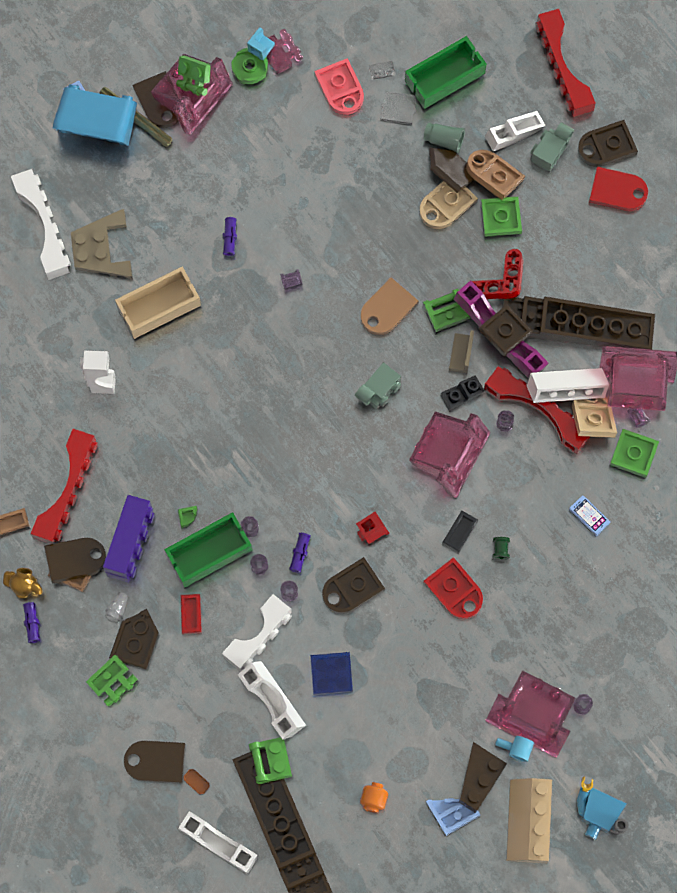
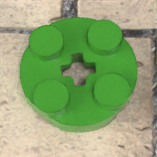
[231,48,268,84]

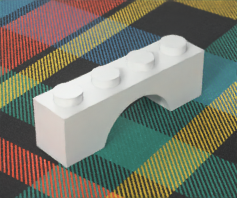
[80,351,116,394]
[222,594,292,672]
[237,661,306,739]
[178,811,258,875]

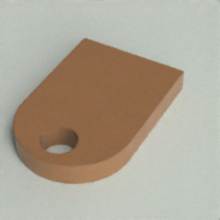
[466,150,525,200]
[361,277,419,335]

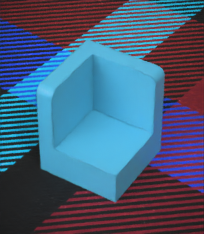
[247,27,275,60]

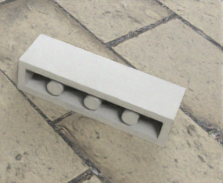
[527,368,609,403]

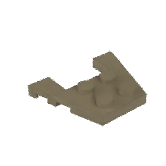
[71,209,133,279]

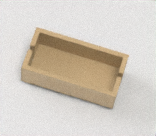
[115,266,201,339]

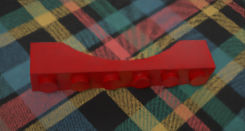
[535,9,596,117]
[484,366,590,454]
[31,429,98,544]

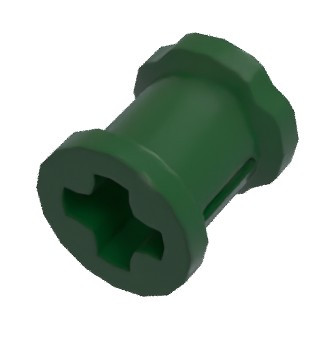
[492,537,510,560]

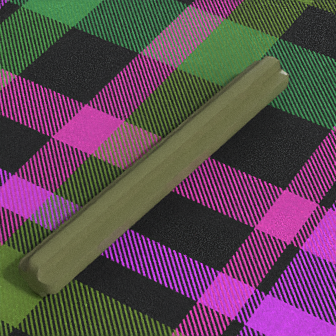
[99,87,172,147]

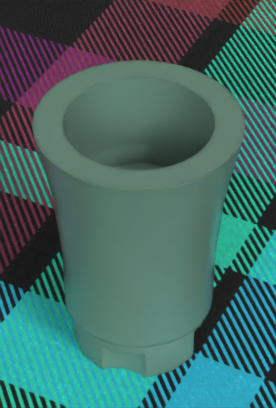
[423,123,465,153]

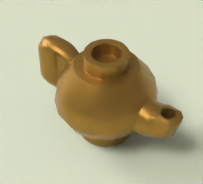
[3,568,42,598]

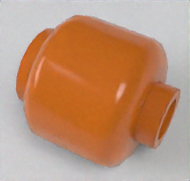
[360,782,388,813]

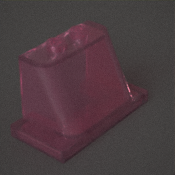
[151,54,233,135]
[599,346,677,411]
[409,411,490,498]
[486,670,576,758]

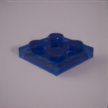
[310,652,353,695]

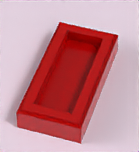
[181,594,202,635]

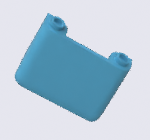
[52,84,137,146]

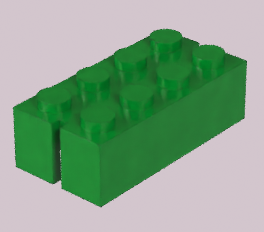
[405,36,487,109]
[164,512,253,588]

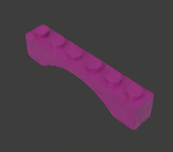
[454,280,549,379]

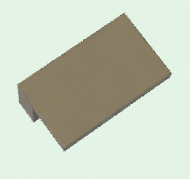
[449,330,474,373]

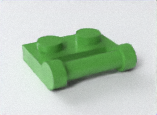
[423,289,470,332]
[249,737,292,784]

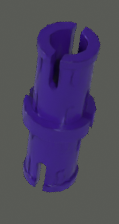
[222,217,237,256]
[289,532,311,573]
[23,602,40,643]

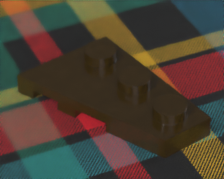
[459,742,507,813]

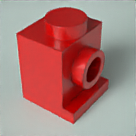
[356,511,390,544]

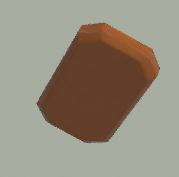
[184,769,210,794]

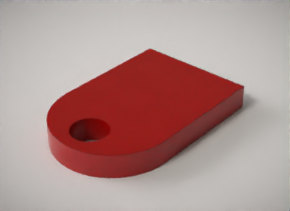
[589,167,648,211]
[423,557,483,619]

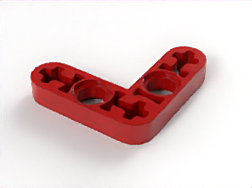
[472,249,523,299]

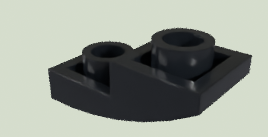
[440,375,485,411]

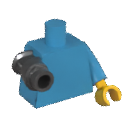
[577,777,629,840]

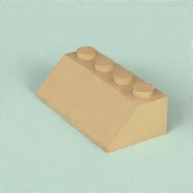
[506,778,552,864]

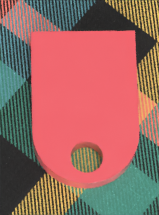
[314,58,364,115]

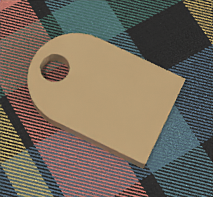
[420,181,478,229]
[572,396,617,438]

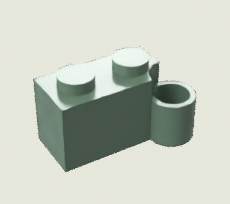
[530,122,574,172]
[355,362,401,410]

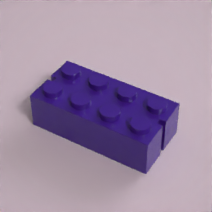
[103,495,155,583]

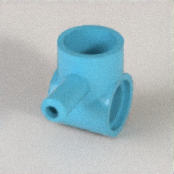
[495,736,534,762]

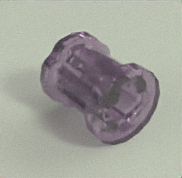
[280,269,303,290]
[627,403,651,428]
[496,410,514,432]
[241,516,259,538]
[250,554,268,575]
[280,581,298,602]
[573,694,593,715]

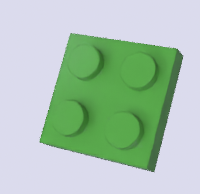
[481,197,522,236]
[610,429,659,478]

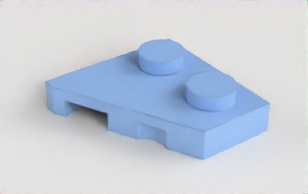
[426,798,480,836]

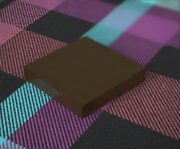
[478,305,533,356]

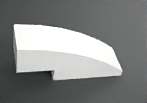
[485,111,546,151]

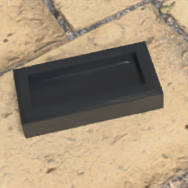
[442,510,478,554]

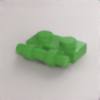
[176,55,210,96]
[86,655,138,707]

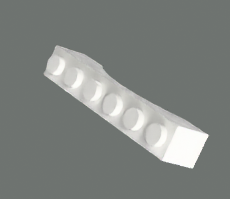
[11,169,71,280]

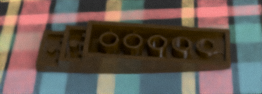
[502,296,655,351]
[232,749,333,893]

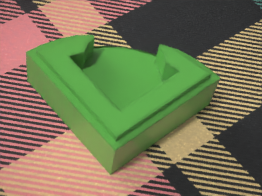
[178,506,197,529]

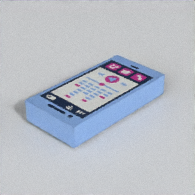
[569,495,610,537]

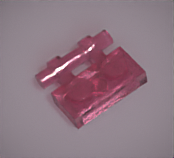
[266,29,303,74]

